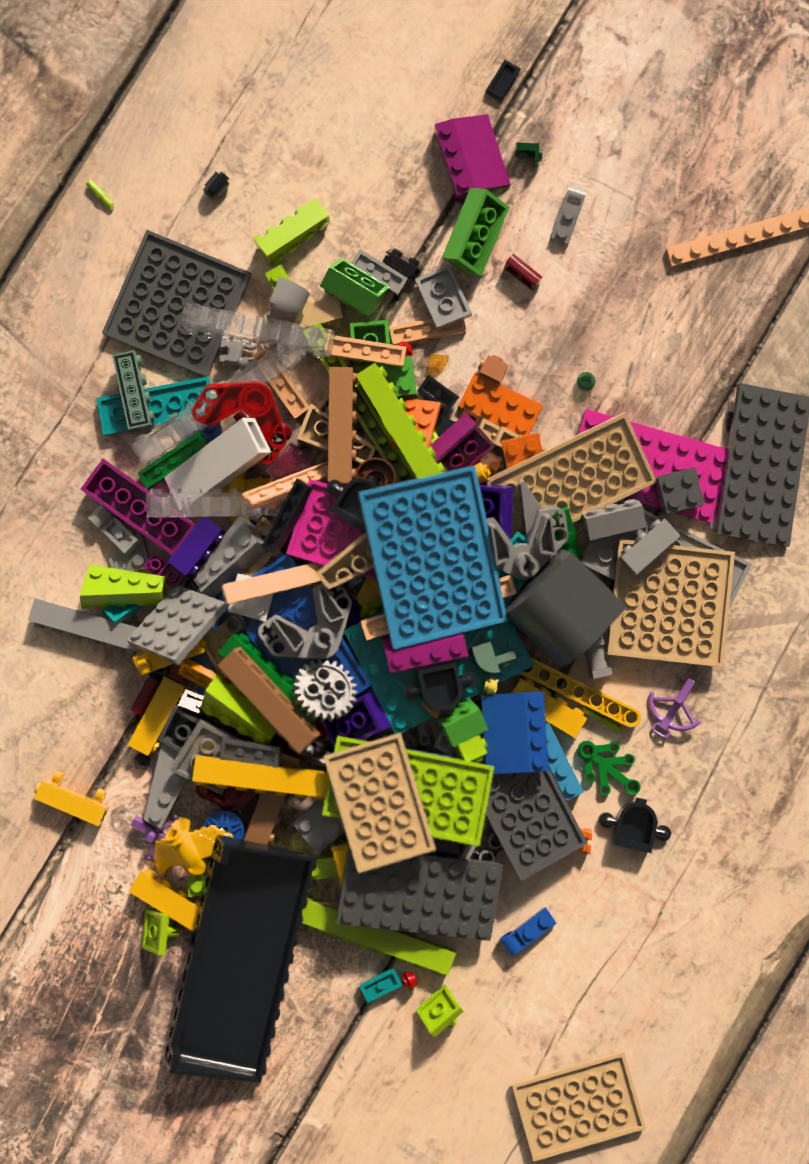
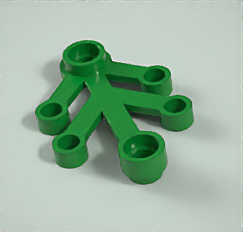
[577,741,641,796]

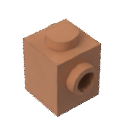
[478,355,508,384]

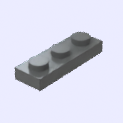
[220,738,281,768]

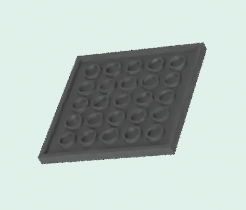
[102,230,252,377]

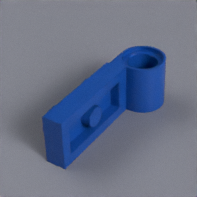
[498,907,557,957]

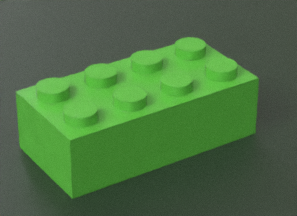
[442,188,510,277]

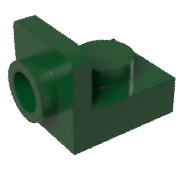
[515,142,542,167]

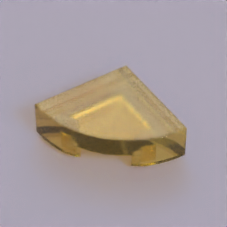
[428,353,449,373]

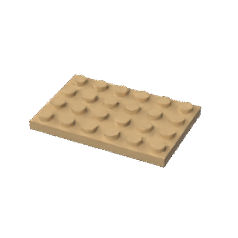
[324,733,436,873]
[511,1050,646,1161]

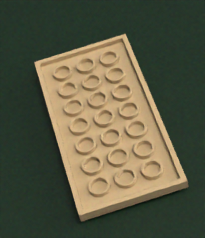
[485,412,657,538]

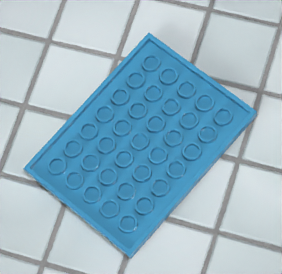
[358,466,508,649]

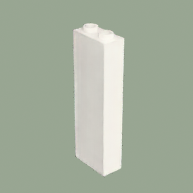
[164,418,271,511]

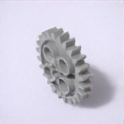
[292,659,357,722]

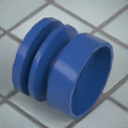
[203,809,247,839]

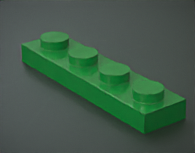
[138,432,208,490]

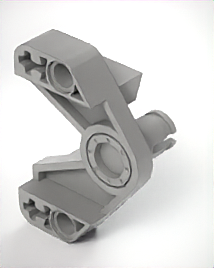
[486,505,568,579]
[258,582,352,659]

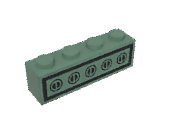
[112,350,156,433]

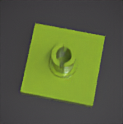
[141,909,179,956]
[416,984,464,1038]

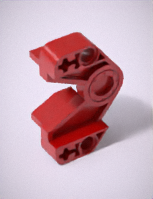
[192,381,287,464]

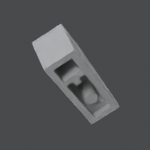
[519,479,542,539]

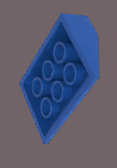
[481,692,549,774]

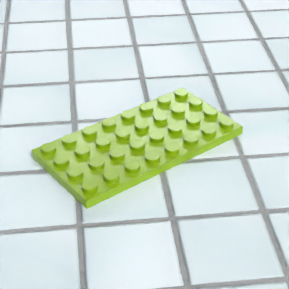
[322,736,494,846]

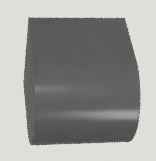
[505,549,627,666]

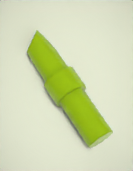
[86,180,114,211]

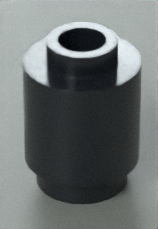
[203,171,230,200]

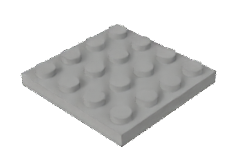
[126,586,229,665]

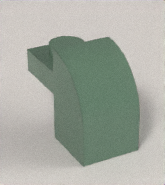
[470,642,516,674]

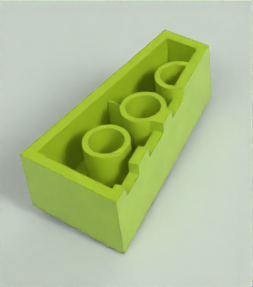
[253,198,330,266]
[200,673,276,745]

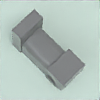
[585,635,613,679]

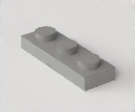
[351,249,408,296]

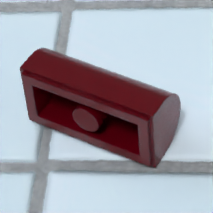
[504,253,543,291]
[131,675,162,716]

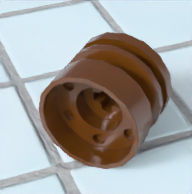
[355,457,396,487]

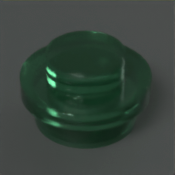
[576,372,596,391]

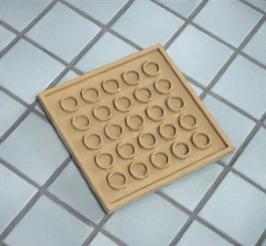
[607,539,735,667]

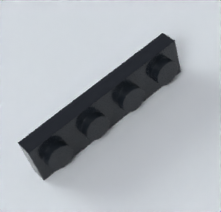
[261,478,313,557]

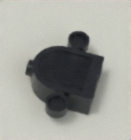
[327,475,380,532]
[403,659,477,716]
[598,797,671,853]

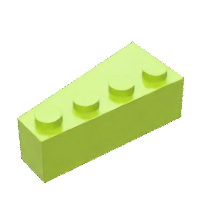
[80,564,166,609]

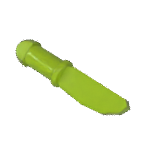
[582,706,621,732]

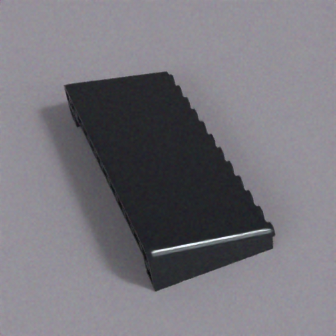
[164,834,317,1083]

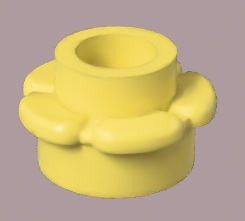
[484,676,498,695]

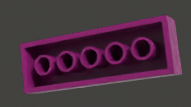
[80,459,196,555]

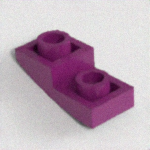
[143,552,186,588]

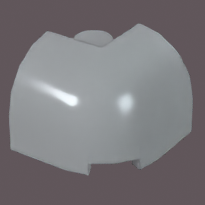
[266,277,310,327]

